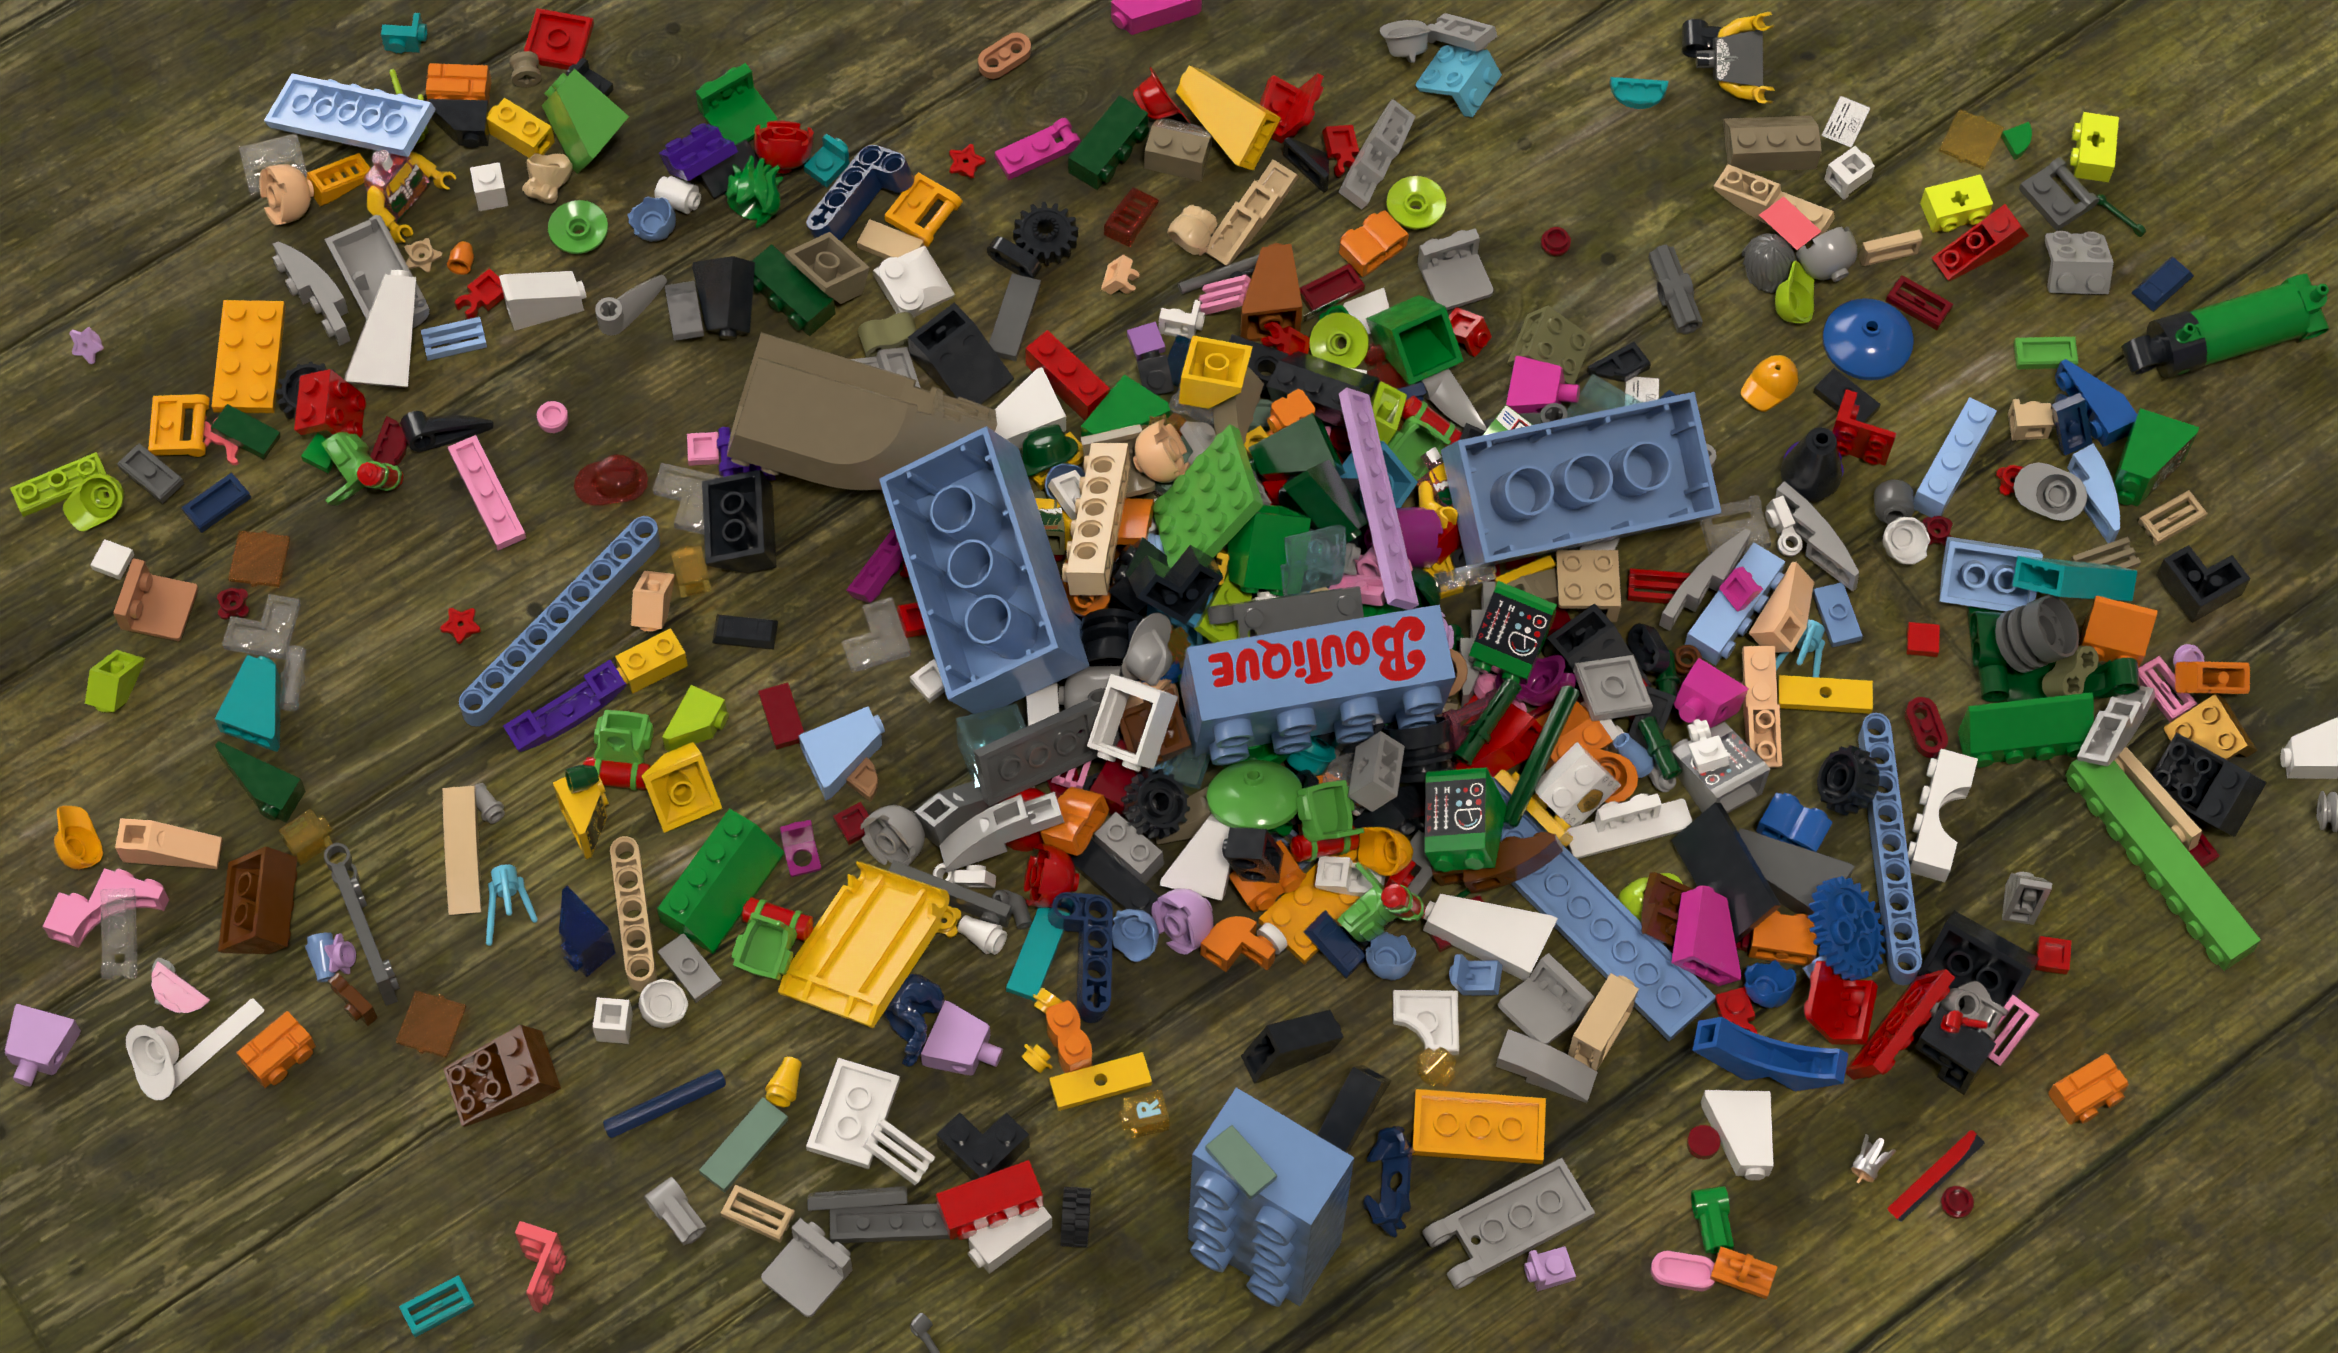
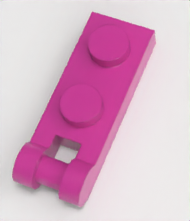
[995,118,1081,180]

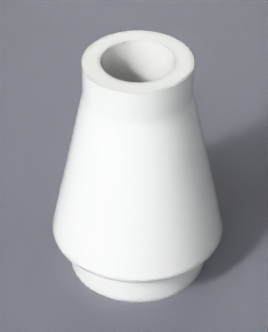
[957,915,1007,955]

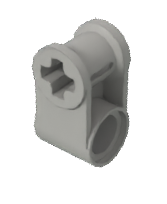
[1941,988,2008,1040]

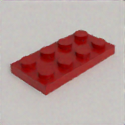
[1845,969,1955,1080]

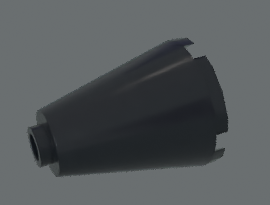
[1781,427,1842,502]

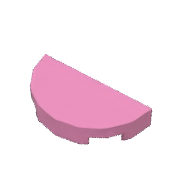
[151,961,210,1013]

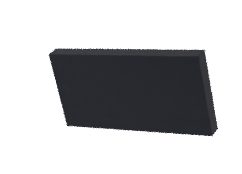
[1671,802,1781,944]

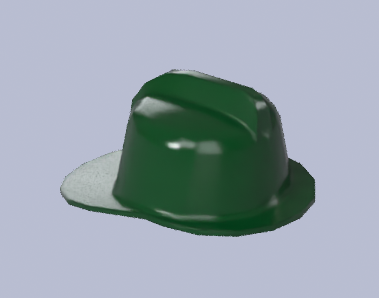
[1020,424,1078,477]

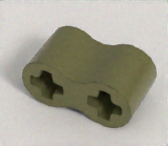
[858,312,917,358]
[2042,646,2099,697]

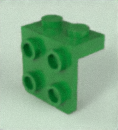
[696,63,777,145]

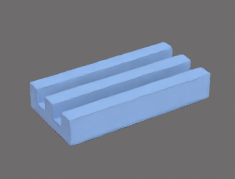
[421,317,487,361]

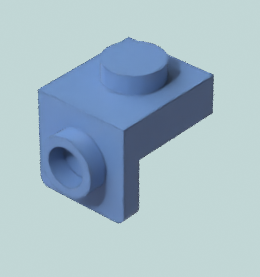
[1449,954,1503,996]

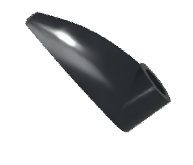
[400,411,493,452]

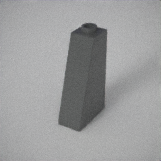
[1738,828,1855,915]

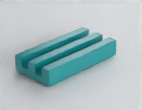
[399,1275,475,1337]

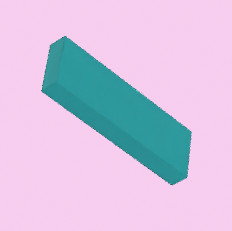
[1006,908,1070,1002]

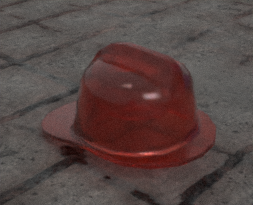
[574,454,648,505]

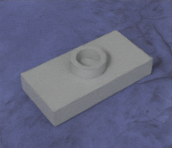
[657,933,722,1003]

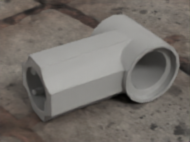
[644,1177,707,1246]

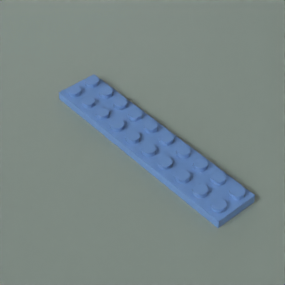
[1492,777,1716,1041]

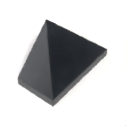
[1283,137,1329,193]

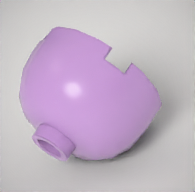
[1152,888,1214,954]

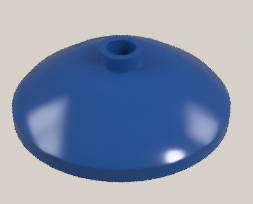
[1823,298,1914,380]

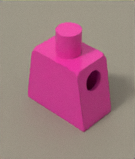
[1506,356,1580,413]
[1674,658,1749,728]

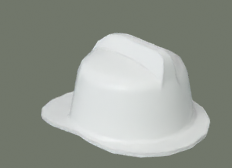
[126,1025,179,1100]

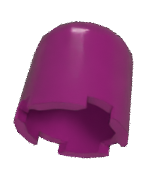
[1364,507,1443,568]

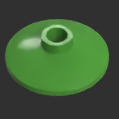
[548,200,608,254]

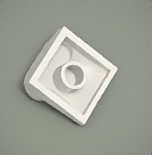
[873,246,955,318]

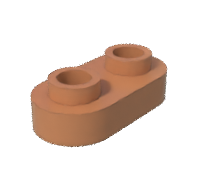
[978,33,1031,79]

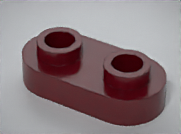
[1905,697,1948,758]

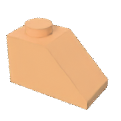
[631,571,675,631]

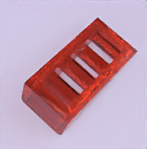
[1104,187,1159,247]

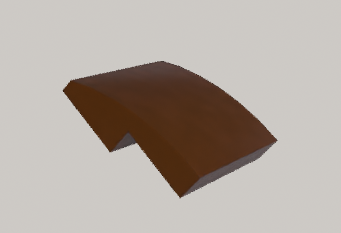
[1119,688,1192,773]
[1641,872,1693,948]

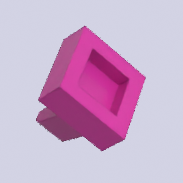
[1719,566,1763,612]

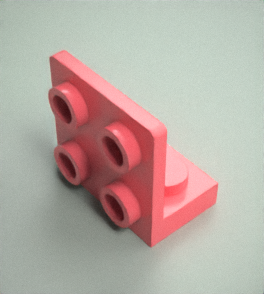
[515,1221,567,1313]

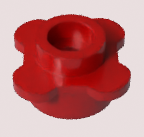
[1996,465,2024,496]

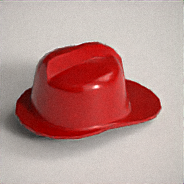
[1133,67,1191,124]

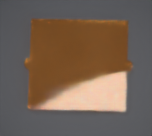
[228,531,290,587]
[396,991,466,1058]

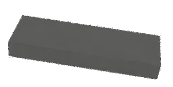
[989,273,1041,361]
[807,1186,908,1211]

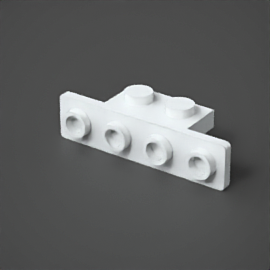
[1567,793,1693,859]

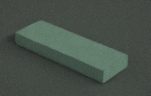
[699,1097,788,1193]

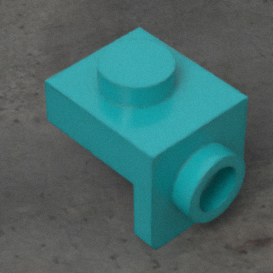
[381,13,427,53]

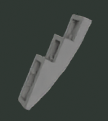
[1339,99,1416,210]
[1776,481,1859,591]
[1659,529,1751,631]
[1459,582,1495,708]
[2077,686,2155,766]

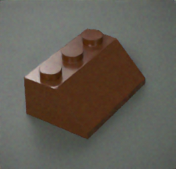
[218,846,297,954]

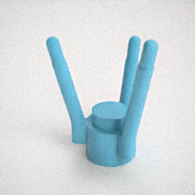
[1776,620,1825,678]
[486,865,538,946]

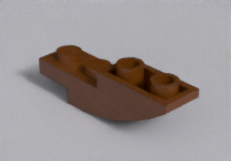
[1432,832,1563,893]

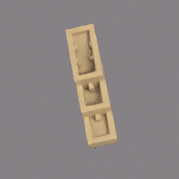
[1205,160,1299,266]
[442,786,482,915]

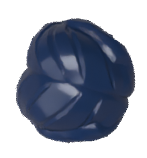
[884,974,944,1067]

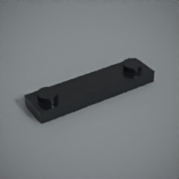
[1067,839,1159,916]

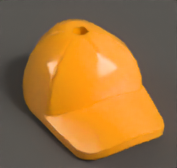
[1741,355,1799,412]
[54,806,103,870]
[1358,827,1413,876]

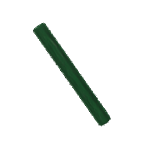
[1504,685,1579,828]

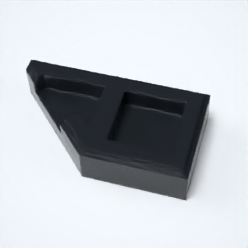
[1587,342,1651,382]

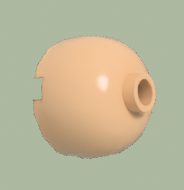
[259,164,314,225]
[1133,419,1191,483]

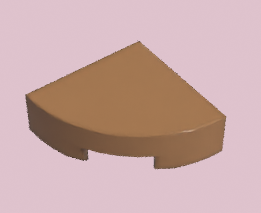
[846,757,878,802]

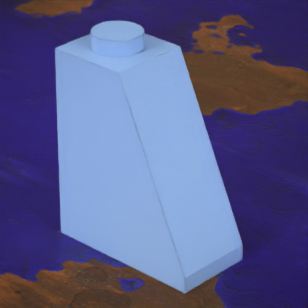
[799,707,885,800]

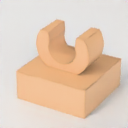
[1101,255,1140,295]

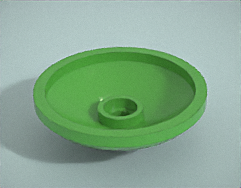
[1207,760,1302,830]

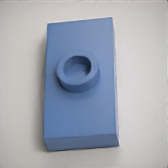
[1812,583,1863,647]

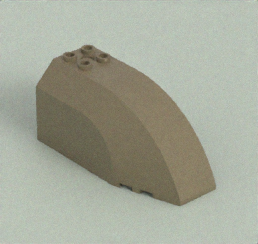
[727,332,997,490]

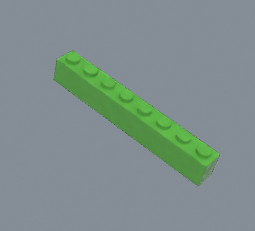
[2065,759,2261,971]

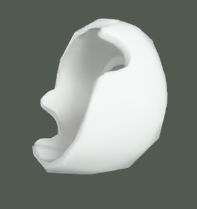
[1883,517,1931,564]
[639,979,688,1029]

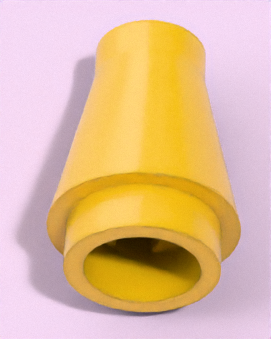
[765,1057,802,1107]

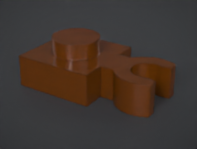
[328,972,377,1026]

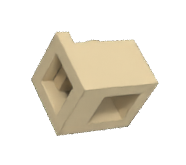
[2008,399,2056,440]

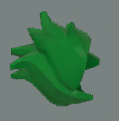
[725,155,783,229]

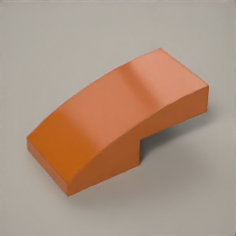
[1117,498,1154,545]

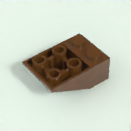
[443,1025,561,1127]

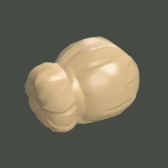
[522,153,573,204]
[1167,205,1218,256]

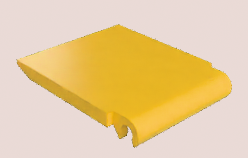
[778,861,950,1028]

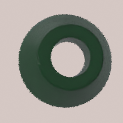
[565,765,599,794]

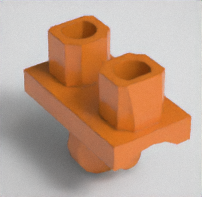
[1710,1246,1777,1299]

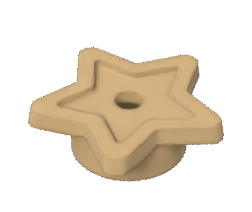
[404,238,442,273]

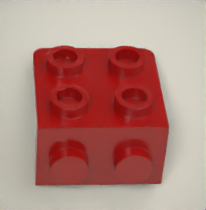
[1259,73,1324,143]
[294,369,366,438]
[1804,961,1878,1045]

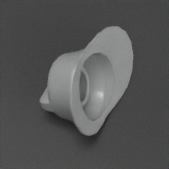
[1380,20,1430,63]
[2014,462,2087,521]
[1121,613,1173,686]

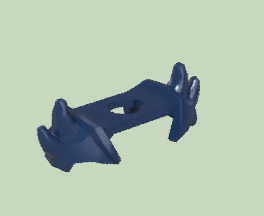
[1363,1126,1415,1238]

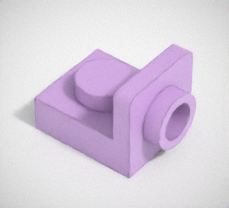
[1524,1246,1576,1291]

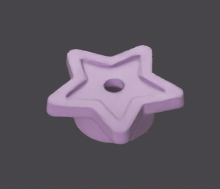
[69,327,104,364]
[324,933,356,974]

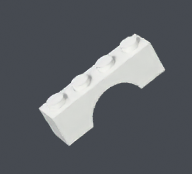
[1907,749,1978,882]

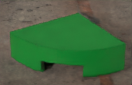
[2001,122,2032,160]
[301,432,333,474]

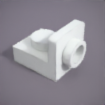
[1159,300,1205,340]

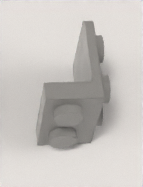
[1417,228,1493,310]
[2045,231,2114,294]
[1498,953,1595,1045]
[761,1218,852,1317]

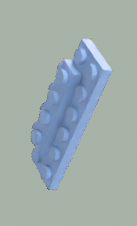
[264,74,436,157]

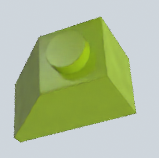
[1370,381,1407,444]
[85,650,145,713]
[662,685,729,752]

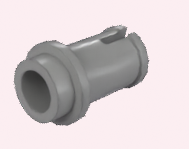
[475,783,505,824]

